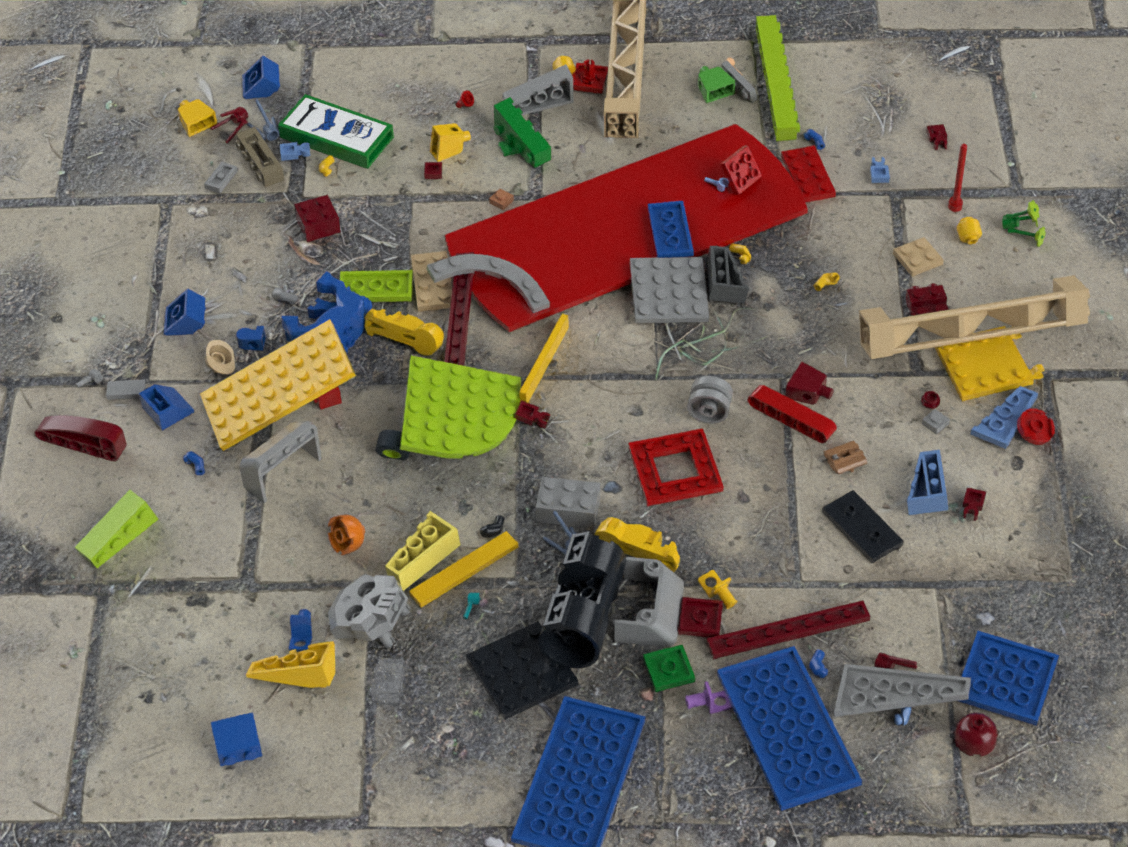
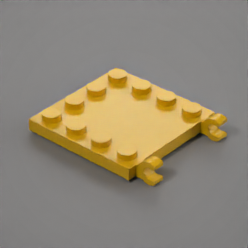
[934,326,1045,401]

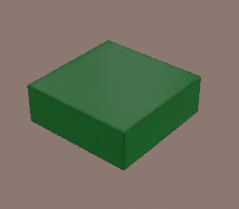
[498,141,517,157]

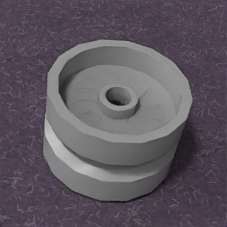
[687,376,733,424]

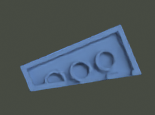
[970,386,1038,449]

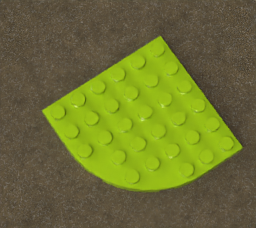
[400,355,521,459]

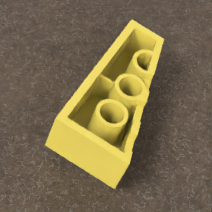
[385,511,461,591]

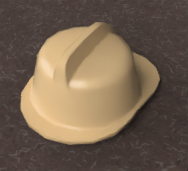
[205,340,235,374]

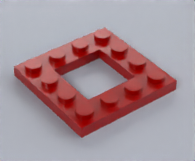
[628,428,724,506]

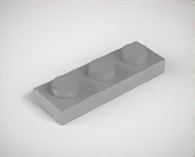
[722,60,758,103]

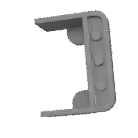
[240,421,322,503]
[614,557,684,647]

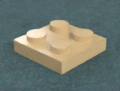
[893,237,944,277]

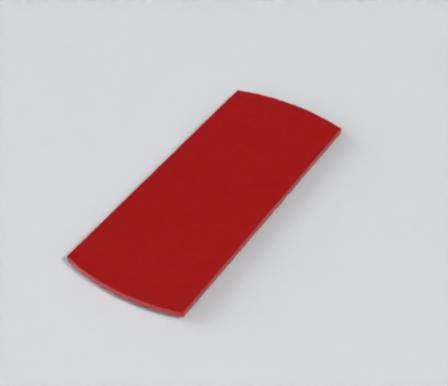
[445,124,808,332]

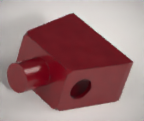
[785,361,834,405]

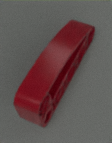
[35,415,127,462]

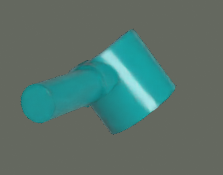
[463,592,480,619]

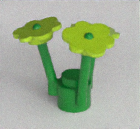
[1002,200,1046,247]

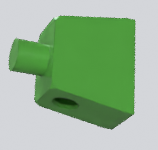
[698,66,735,103]

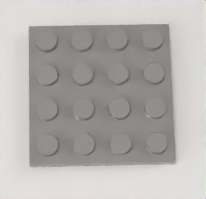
[630,257,709,323]

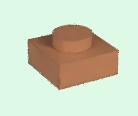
[489,188,514,210]

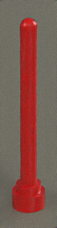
[948,143,967,212]

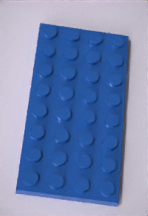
[717,646,862,811]
[511,696,645,847]

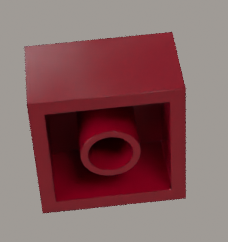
[294,194,341,242]

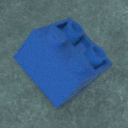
[139,384,195,431]

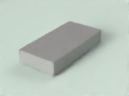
[106,379,146,400]

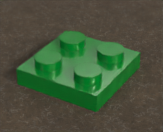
[643,644,695,692]

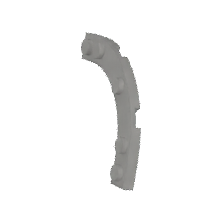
[427,254,550,313]

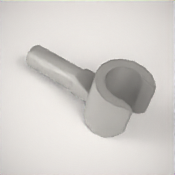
[76,369,103,388]

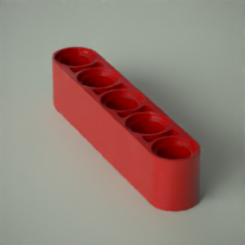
[747,385,837,443]

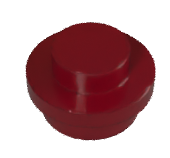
[921,391,940,409]

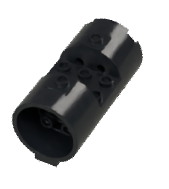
[538,531,627,668]

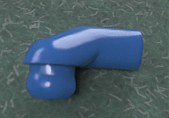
[803,129,825,150]
[183,451,205,475]
[809,649,828,678]

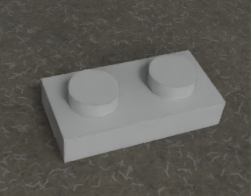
[204,162,238,193]

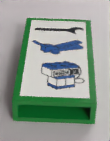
[278,94,394,169]

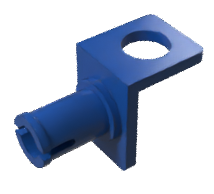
[289,609,312,652]

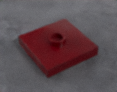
[678,597,723,637]

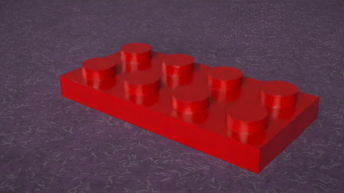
[781,145,836,203]

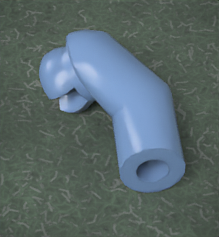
[894,707,911,726]

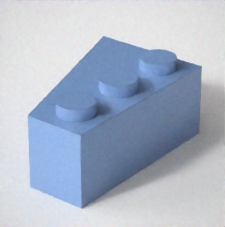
[907,450,948,515]

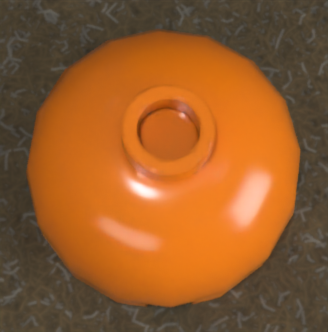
[328,514,365,555]

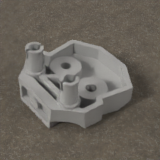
[328,574,411,648]

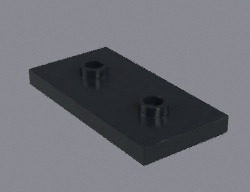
[822,490,904,563]

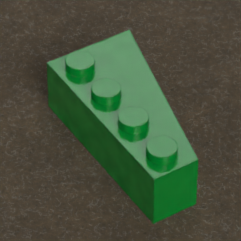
[493,97,551,168]

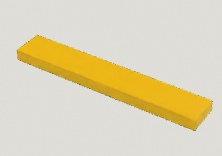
[519,314,569,403]
[409,531,519,608]

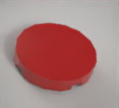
[1017,408,1055,445]

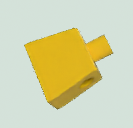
[178,99,217,137]
[430,123,471,162]

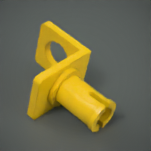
[698,570,738,609]

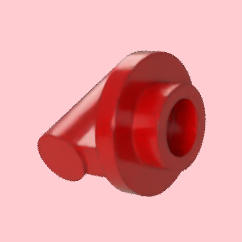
[455,90,474,108]

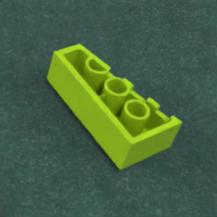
[75,489,159,568]

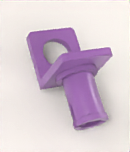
[685,681,732,714]

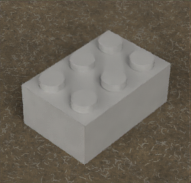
[536,477,601,528]

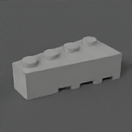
[502,65,574,115]

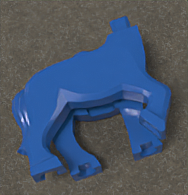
[281,271,373,354]

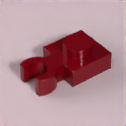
[926,124,947,150]
[514,401,550,428]
[962,487,986,521]

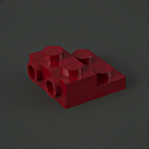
[905,283,949,316]

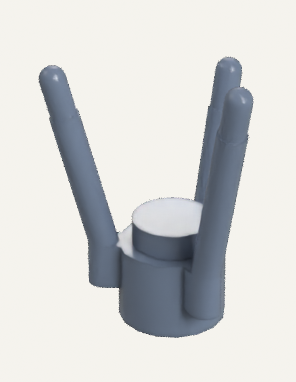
[247,99,279,141]
[543,511,576,555]

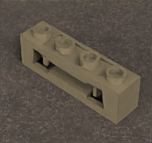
[235,127,284,188]

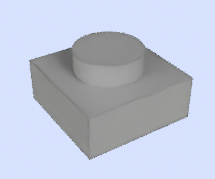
[922,409,950,434]

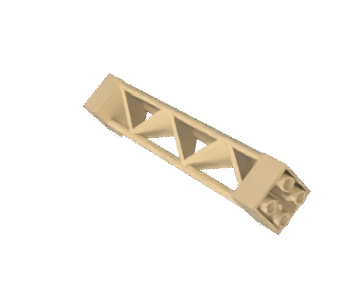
[604,0,646,138]
[859,275,1090,359]

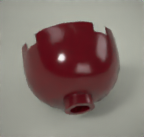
[954,713,998,756]

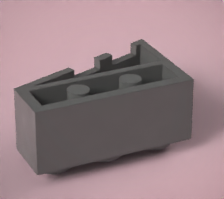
[706,246,749,303]

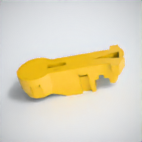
[364,309,444,356]
[594,517,680,572]

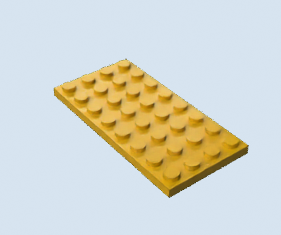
[200,319,356,451]

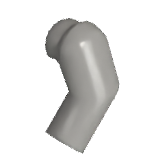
[272,287,297,304]

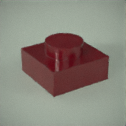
[424,162,443,179]

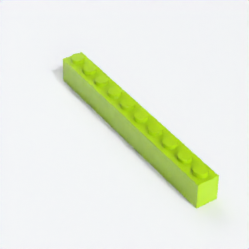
[756,15,800,141]

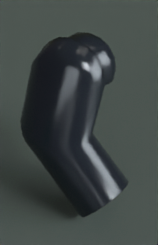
[480,515,505,537]

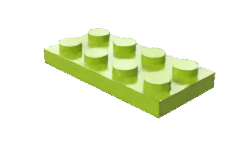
[340,270,413,302]

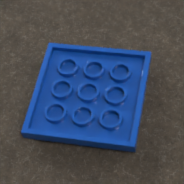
[959,631,1059,726]

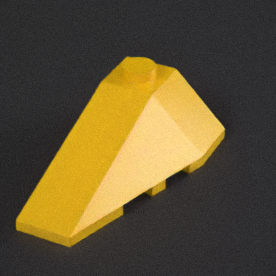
[246,641,335,688]

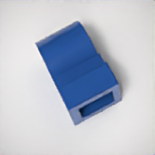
[236,326,266,351]

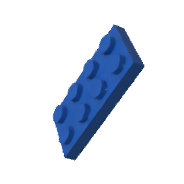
[648,201,694,258]

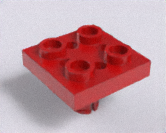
[572,59,608,94]
[721,146,762,195]

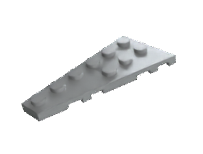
[834,664,971,717]

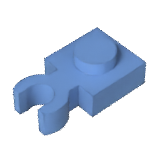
[280,142,311,161]
[870,157,890,183]

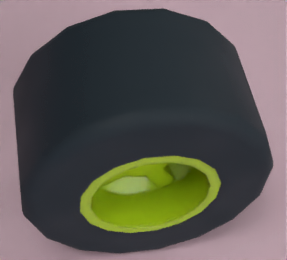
[375,430,410,460]

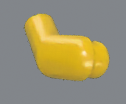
[319,155,335,177]
[729,243,751,264]
[813,272,840,291]

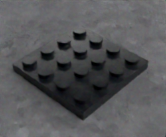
[466,621,579,720]

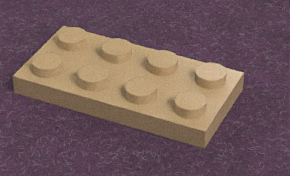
[411,251,452,312]

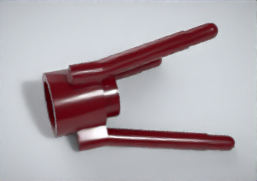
[210,106,249,144]
[874,652,918,669]

